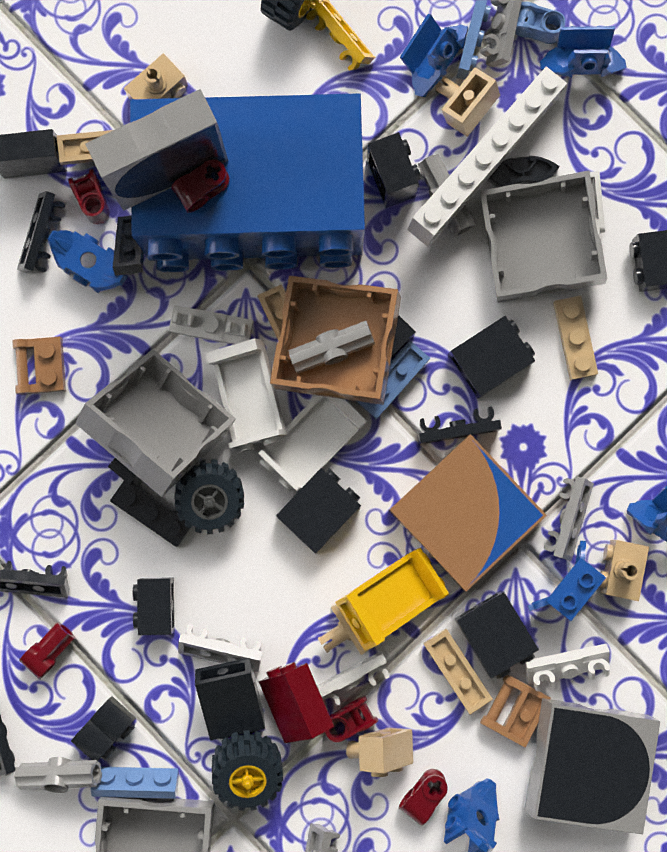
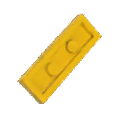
[306,0,376,71]

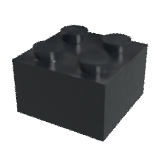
[367,132,421,208]

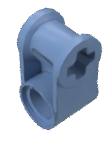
[515,2,566,44]

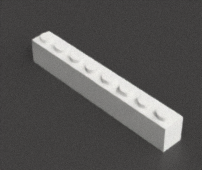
[407,67,567,247]

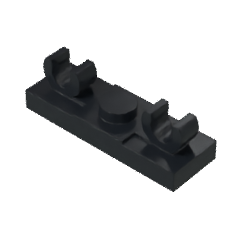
[17,191,66,273]
[417,406,502,445]
[0,561,70,598]

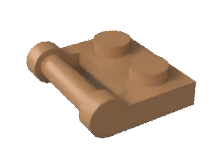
[12,336,66,395]
[480,674,551,748]

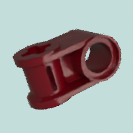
[171,160,230,213]
[68,169,110,224]
[325,695,379,742]
[398,769,448,826]

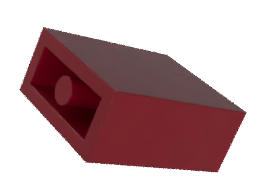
[258,662,334,743]

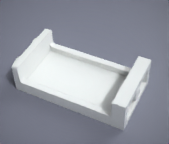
[205,338,287,453]
[258,395,367,492]

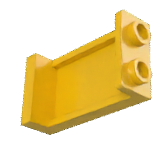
[335,548,449,651]

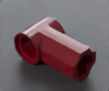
[19,622,76,680]

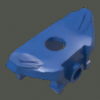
[400,14,468,97]
[540,26,627,78]
[48,230,128,293]
[627,486,667,542]
[527,541,606,621]
[444,778,499,852]

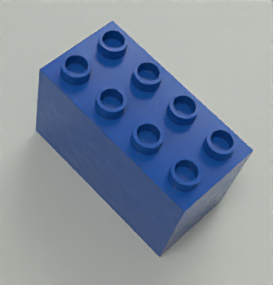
[130,93,365,273]

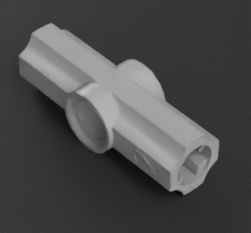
[417,154,475,236]
[288,321,375,374]
[14,757,102,793]

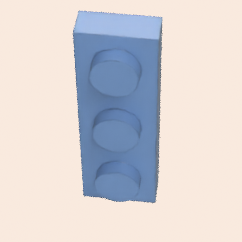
[456,0,491,80]
[356,341,430,419]
[90,767,179,799]

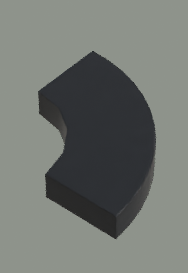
[487,155,560,188]

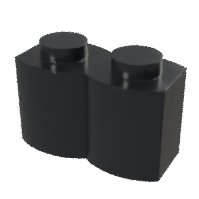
[71,696,136,761]

